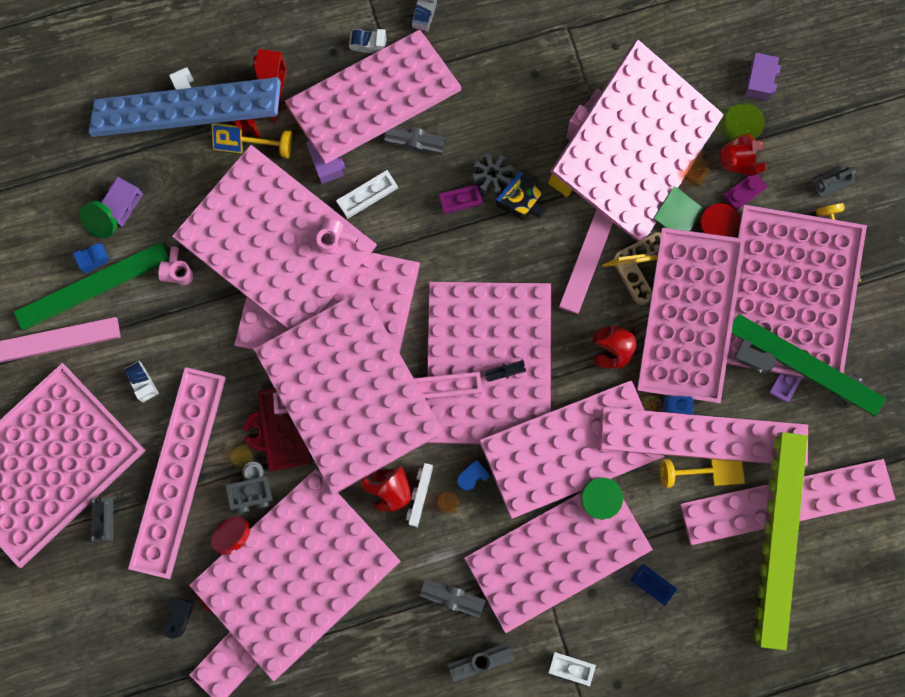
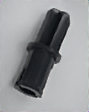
[484,359,526,382]

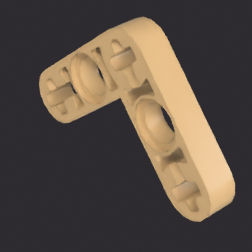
[614,233,661,305]

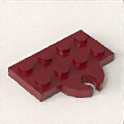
[243,387,311,472]

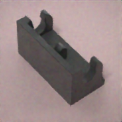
[90,497,113,542]

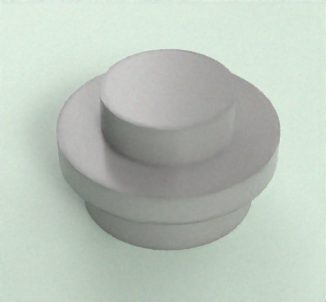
[242,461,263,480]

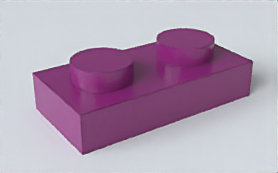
[723,174,768,211]
[439,184,483,215]

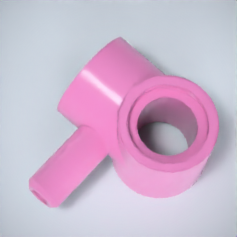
[316,218,357,253]
[159,246,193,286]

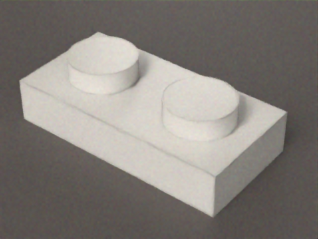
[548,652,596,686]

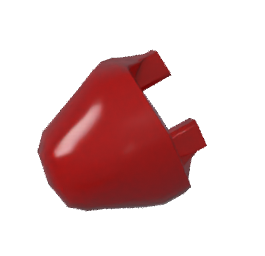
[720,133,766,176]
[593,326,636,369]
[361,465,411,512]

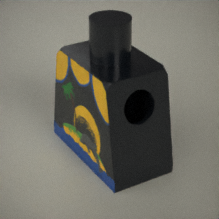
[496,171,546,220]

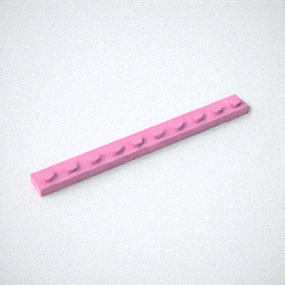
[273,372,482,415]

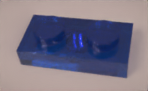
[630,563,677,606]

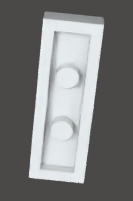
[336,170,398,219]
[406,463,433,528]

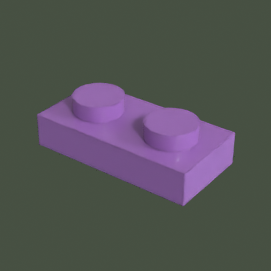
[769,373,802,404]

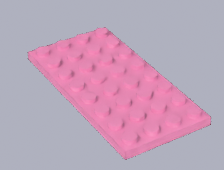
[285,30,461,164]
[637,228,745,403]
[479,380,664,519]
[465,478,653,633]

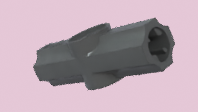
[384,126,446,155]
[420,579,486,618]
[448,642,515,682]

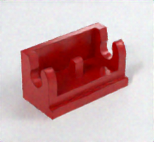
[232,119,262,143]

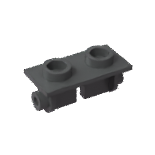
[812,165,856,198]

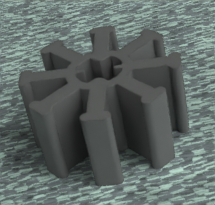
[473,153,513,198]

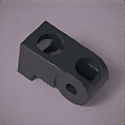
[163,596,195,639]

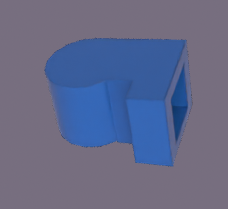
[73,244,109,274]
[662,396,694,415]
[458,460,490,491]

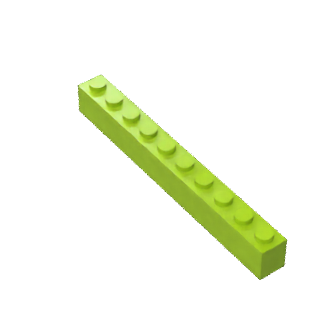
[753,432,808,651]

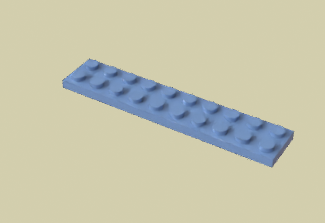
[89,77,281,137]

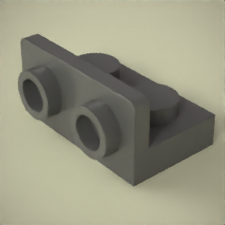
[226,476,274,514]

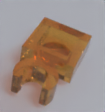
[682,150,714,187]

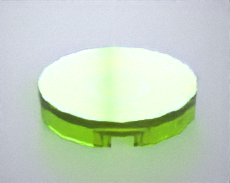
[724,103,765,140]

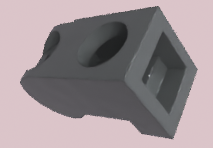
[734,339,776,373]

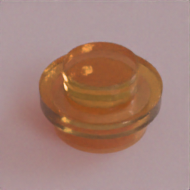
[438,492,459,513]

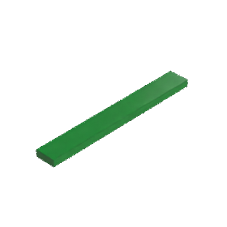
[14,242,169,331]
[731,314,887,417]

